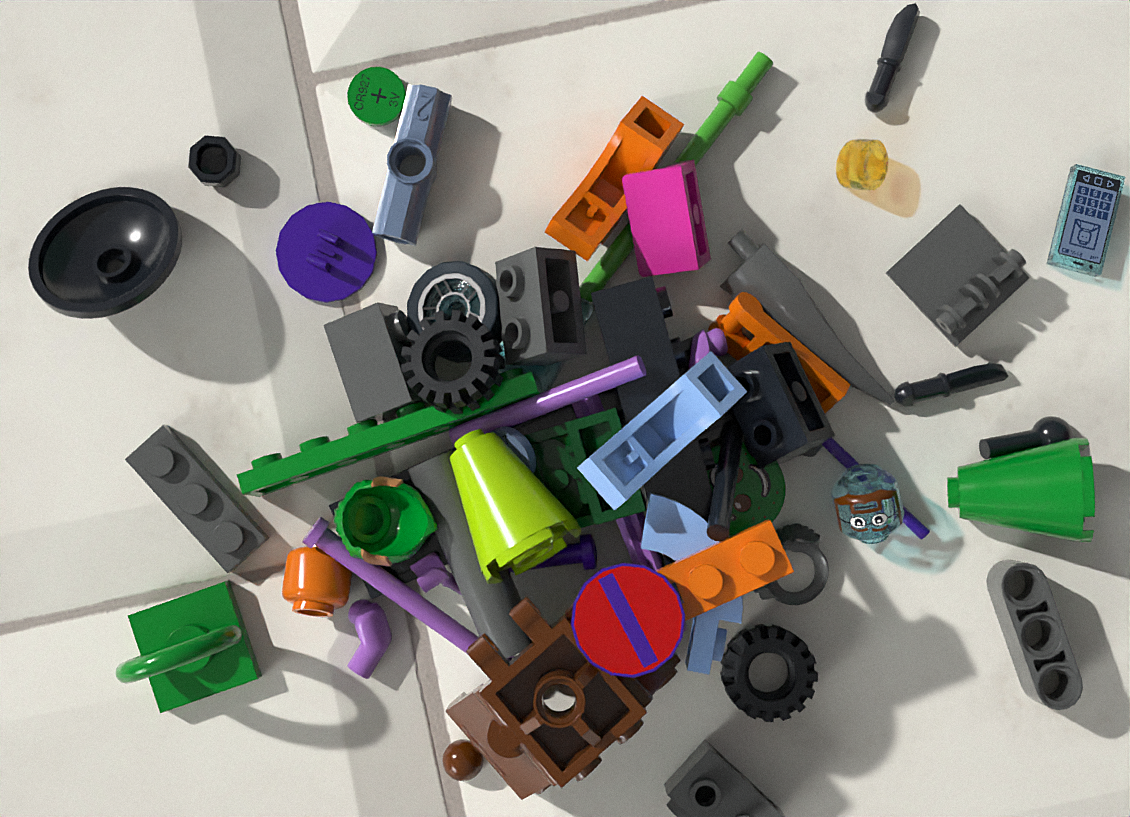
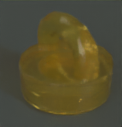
[836,139,888,190]

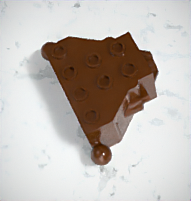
[442,596,681,800]

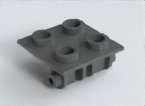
[886,204,1029,347]

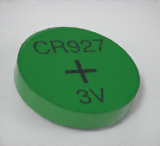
[347,67,406,127]

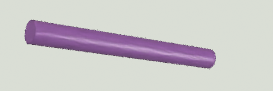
[449,355,646,445]

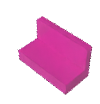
[622,159,711,277]

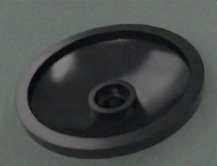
[28,187,182,319]

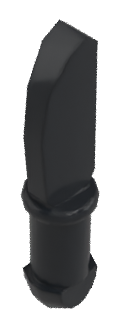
[864,3,920,113]
[894,363,1009,407]

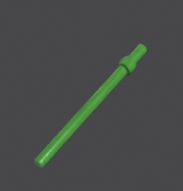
[579,52,773,305]

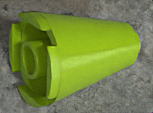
[450,429,581,584]

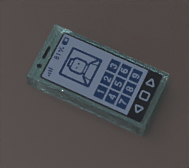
[1046,164,1126,277]

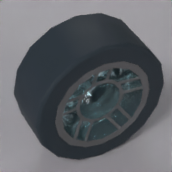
[407,261,502,363]

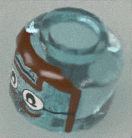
[831,463,904,544]

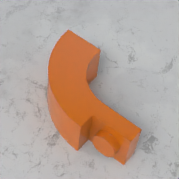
[545,96,685,262]

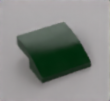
[524,407,647,528]

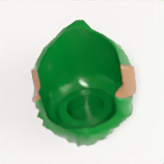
[334,476,437,566]

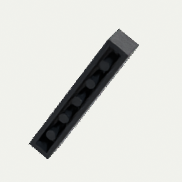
[591,276,715,601]

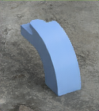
[577,351,747,510]
[641,492,743,674]

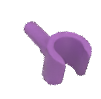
[410,552,462,595]

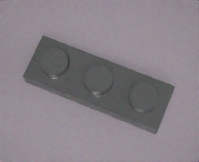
[125,425,269,573]

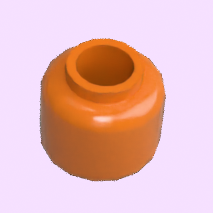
[282,545,352,617]

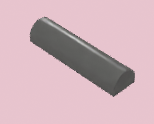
[408,449,533,658]

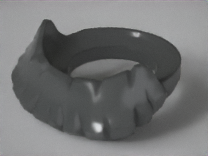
[753,523,829,605]

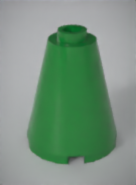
[947,438,1095,542]

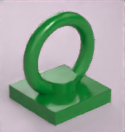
[115,580,262,713]

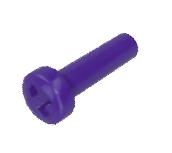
[508,534,597,573]

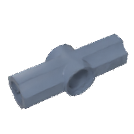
[372,84,452,246]

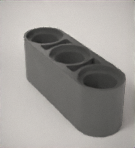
[986,559,1083,710]

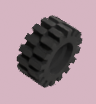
[401,310,505,414]
[720,624,818,722]

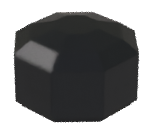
[188,135,241,187]

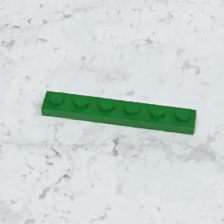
[237,368,544,497]

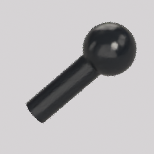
[979,416,1073,459]

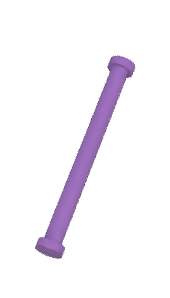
[302,517,515,662]

